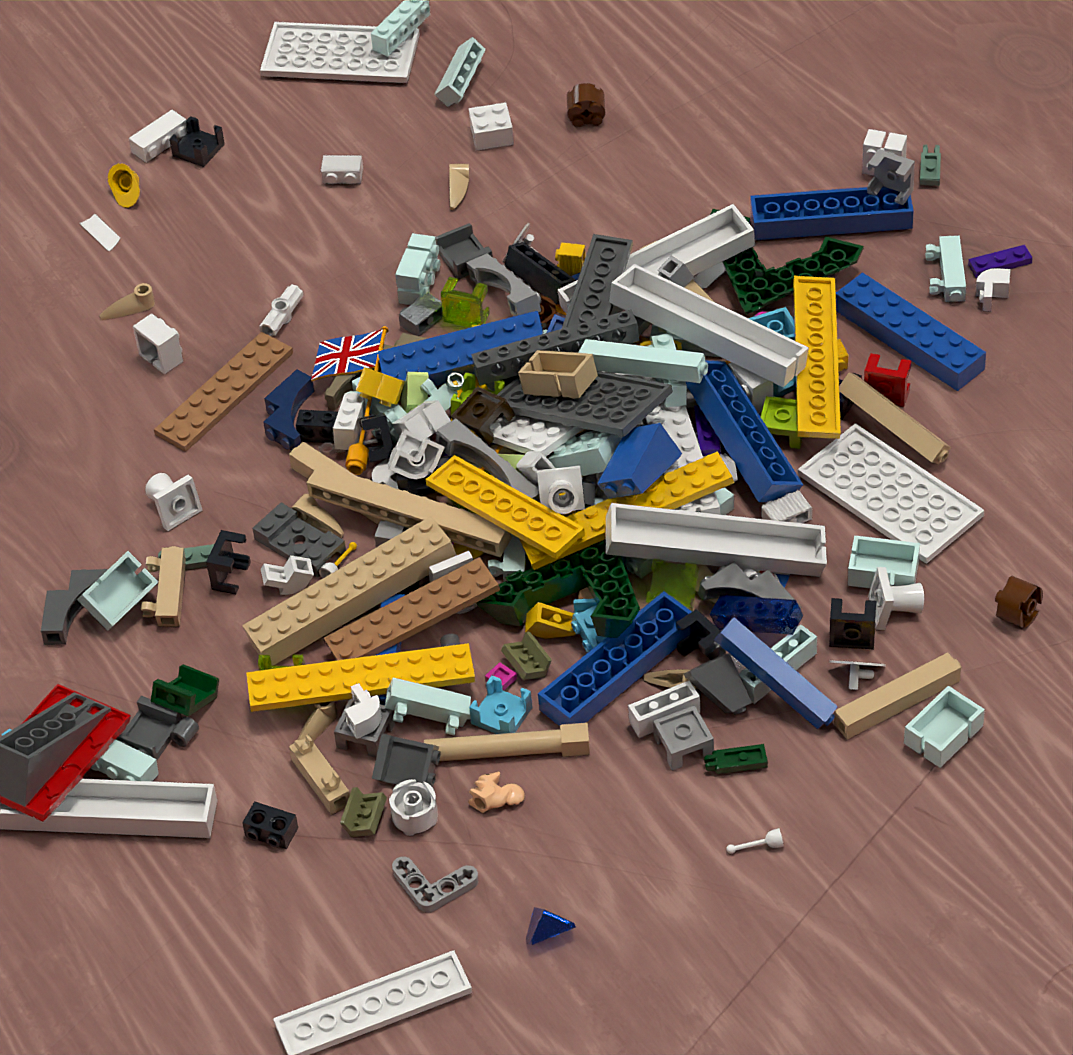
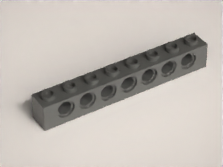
[471,310,639,386]

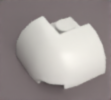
[388,429,445,479]

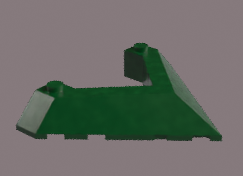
[710,209,864,315]
[476,539,640,638]

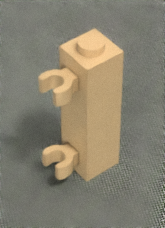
[141,546,186,626]
[289,734,350,815]

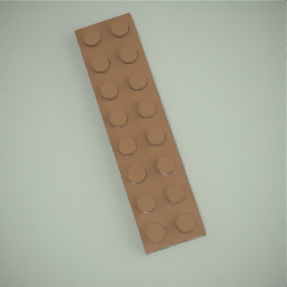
[154,332,293,452]
[324,557,500,661]

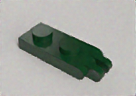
[704,744,768,774]

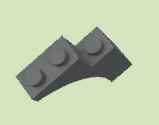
[698,562,802,629]
[41,569,108,645]

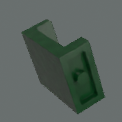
[151,664,219,717]

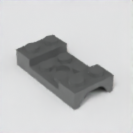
[252,502,346,578]

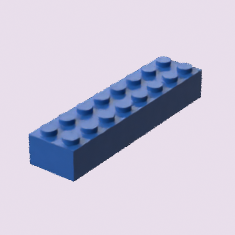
[750,186,914,240]
[836,272,986,391]
[378,310,544,395]
[685,360,803,502]
[538,591,692,726]

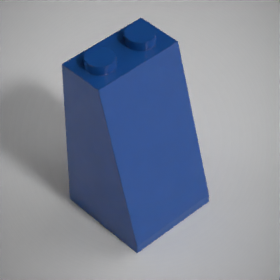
[597,423,682,499]

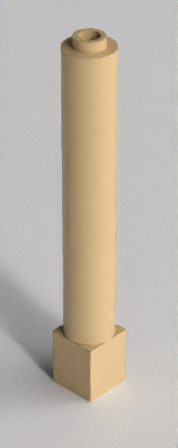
[424,723,590,761]

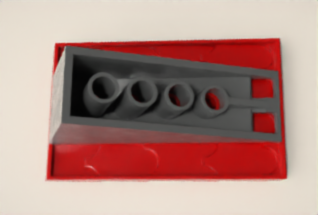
[0,684,131,822]

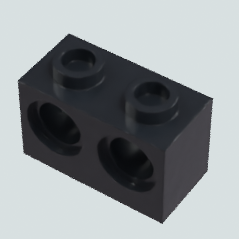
[296,409,338,444]
[242,801,299,849]

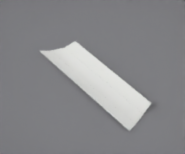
[80,214,120,251]
[693,262,726,288]

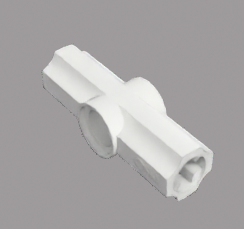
[259,284,303,337]

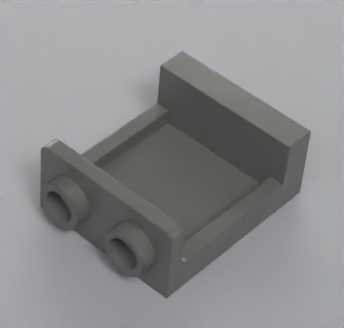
[435,223,493,280]
[115,696,182,760]
[372,734,441,787]

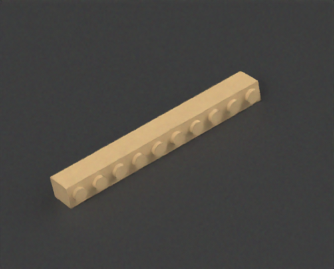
[306,464,512,557]

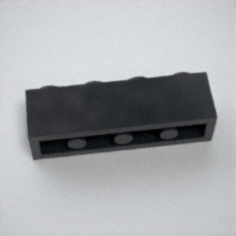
[504,242,576,305]

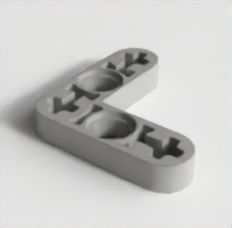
[392,857,478,912]

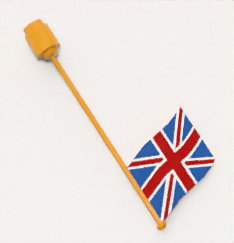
[311,326,389,475]

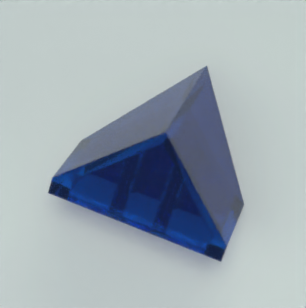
[526,907,576,945]

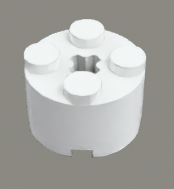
[389,780,438,836]

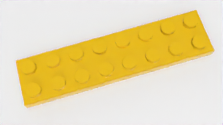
[426,455,585,559]

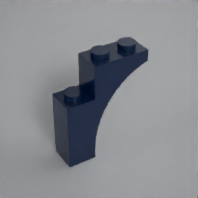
[263,369,315,451]

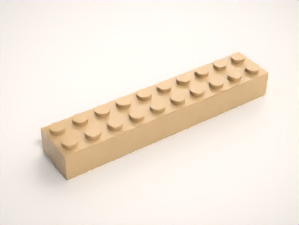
[242,516,457,668]

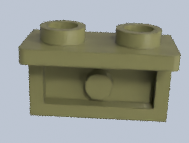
[501,632,552,680]
[340,787,387,837]

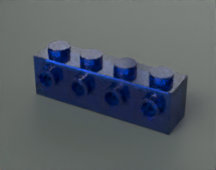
[710,595,804,635]

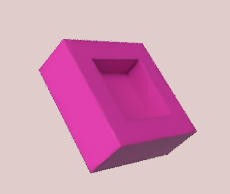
[485,662,517,691]

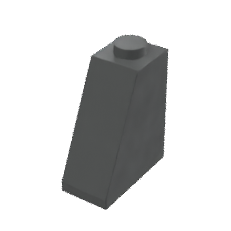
[683,653,752,715]

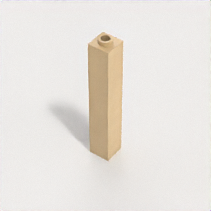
[839,372,951,464]
[289,442,385,525]
[834,653,962,740]

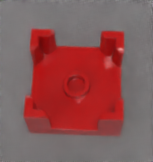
[864,353,911,407]

